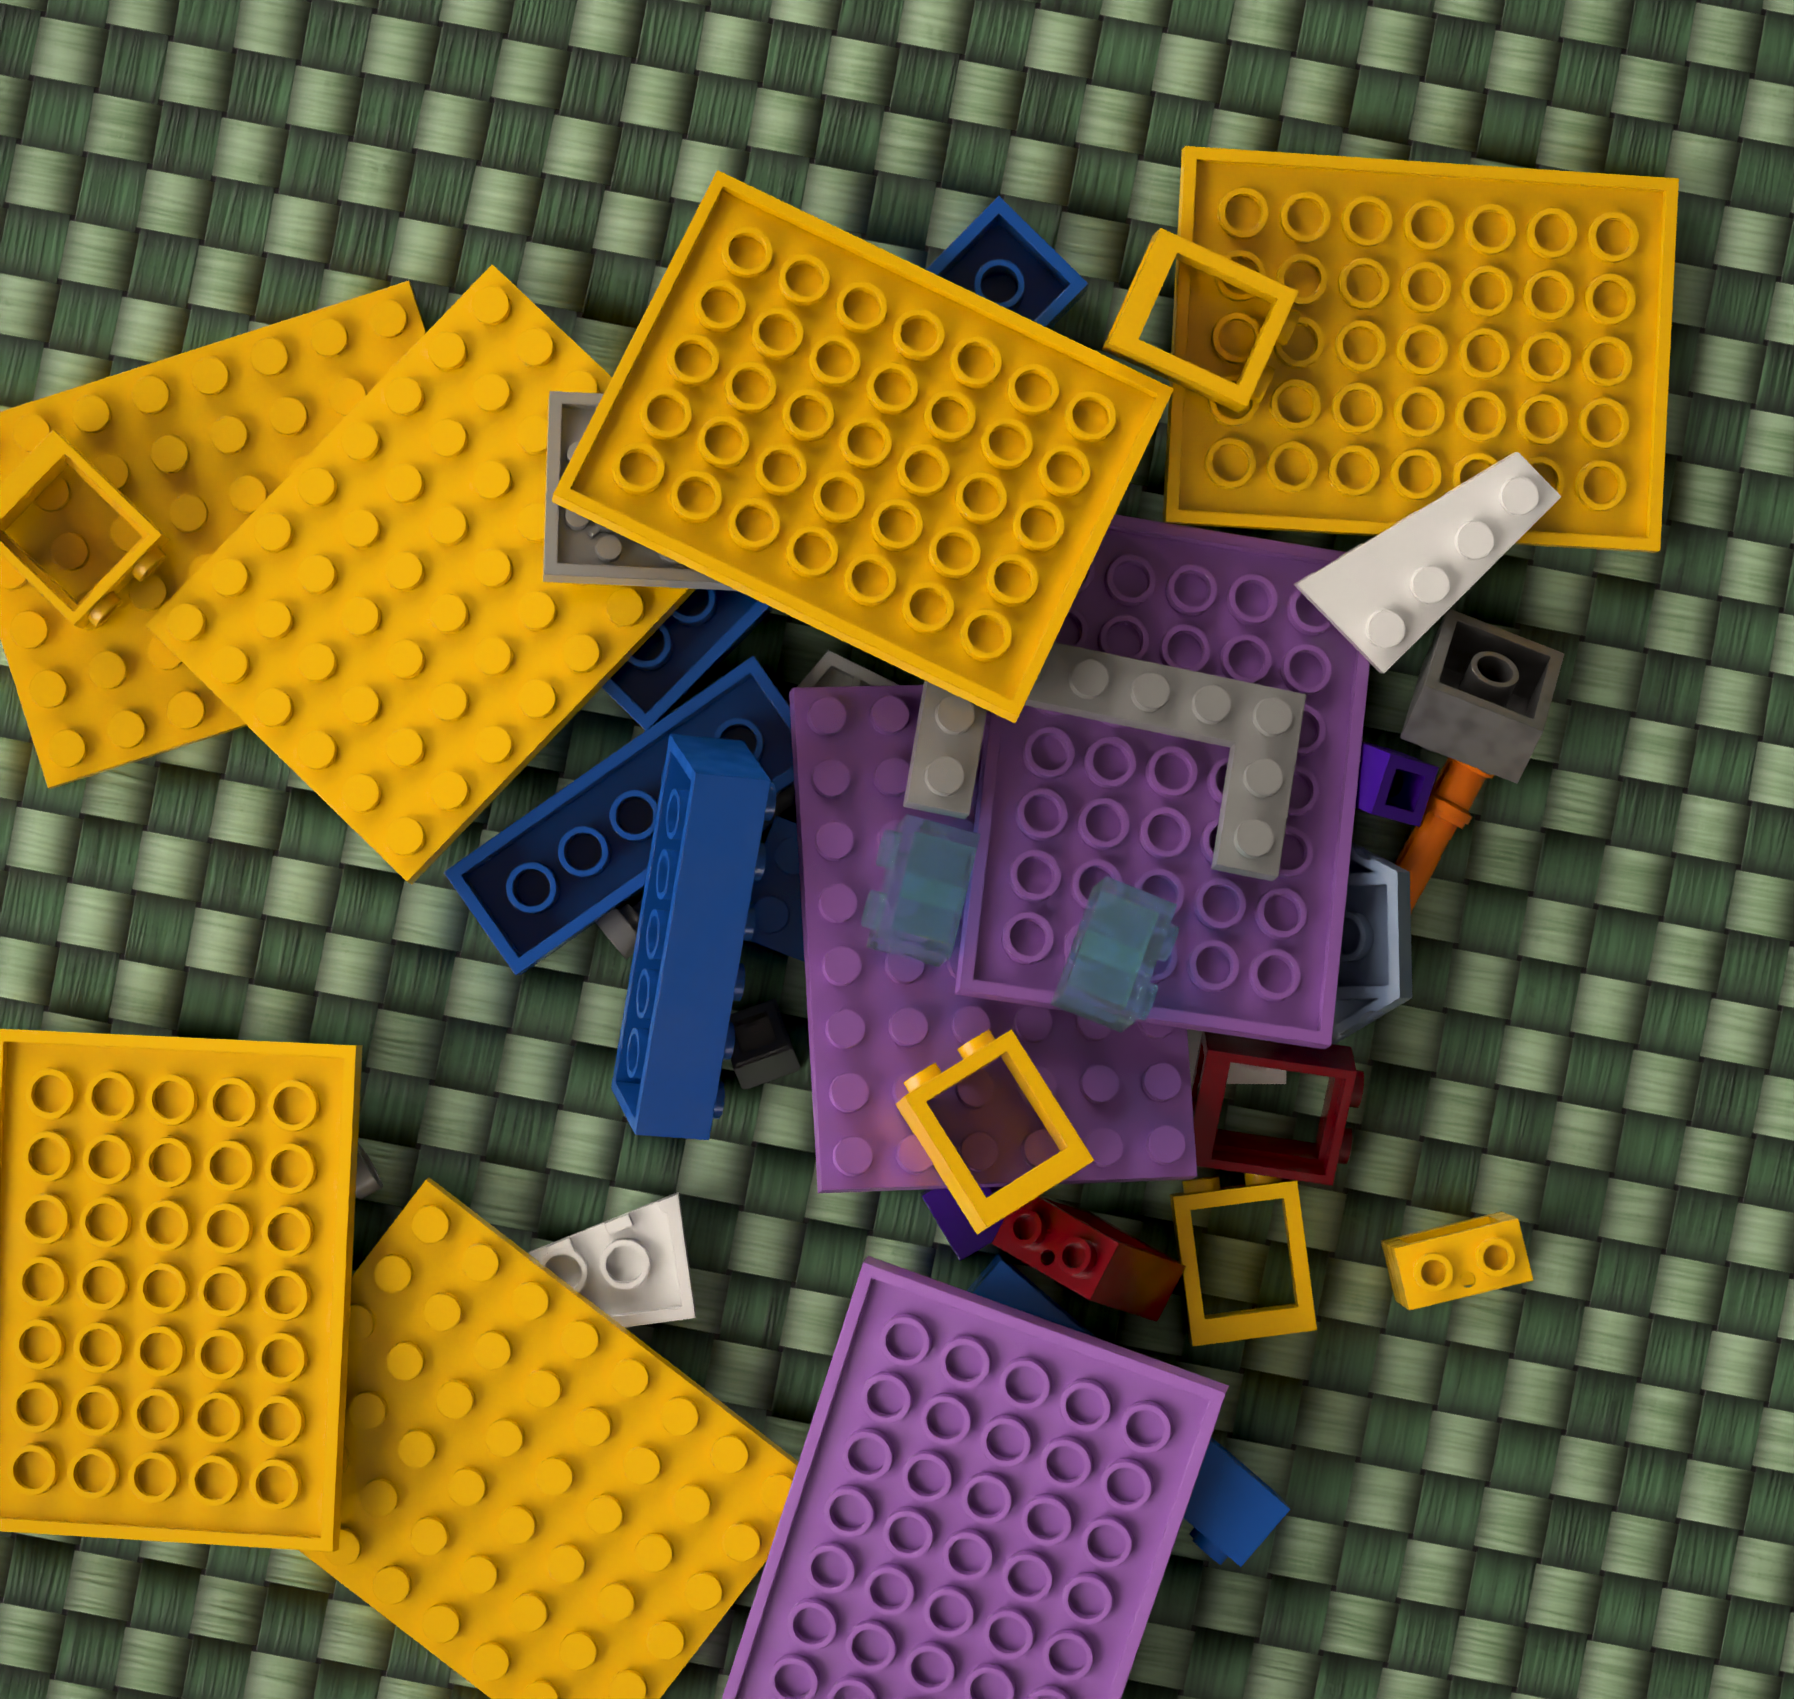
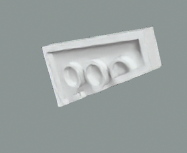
[1293,452,1562,674]
[528,1192,696,1328]

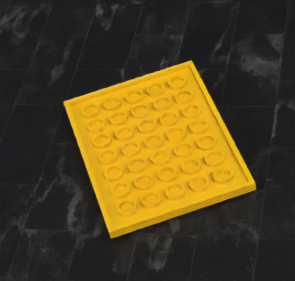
[1162,146,1679,553]
[552,170,1174,723]
[145,264,696,885]
[0,281,426,789]
[0,1028,363,1552]
[299,1177,799,1699]

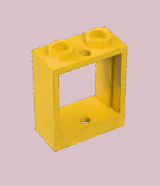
[1102,228,1301,412]
[0,430,170,629]
[895,1029,1095,1235]
[1170,1173,1317,1347]
[1381,1211,1533,1311]

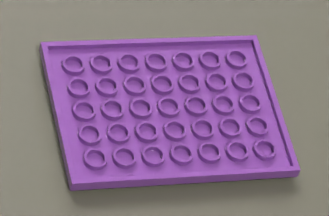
[955,515,1370,1049]
[789,685,1197,1193]
[722,1256,1229,1699]

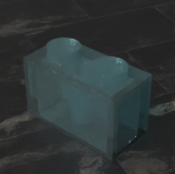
[861,814,981,967]
[1050,876,1179,1033]

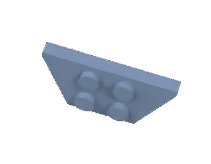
[1332,842,1412,1044]

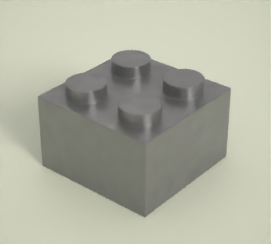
[1400,609,1564,784]

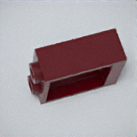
[1191,1031,1364,1186]
[992,1194,1186,1322]

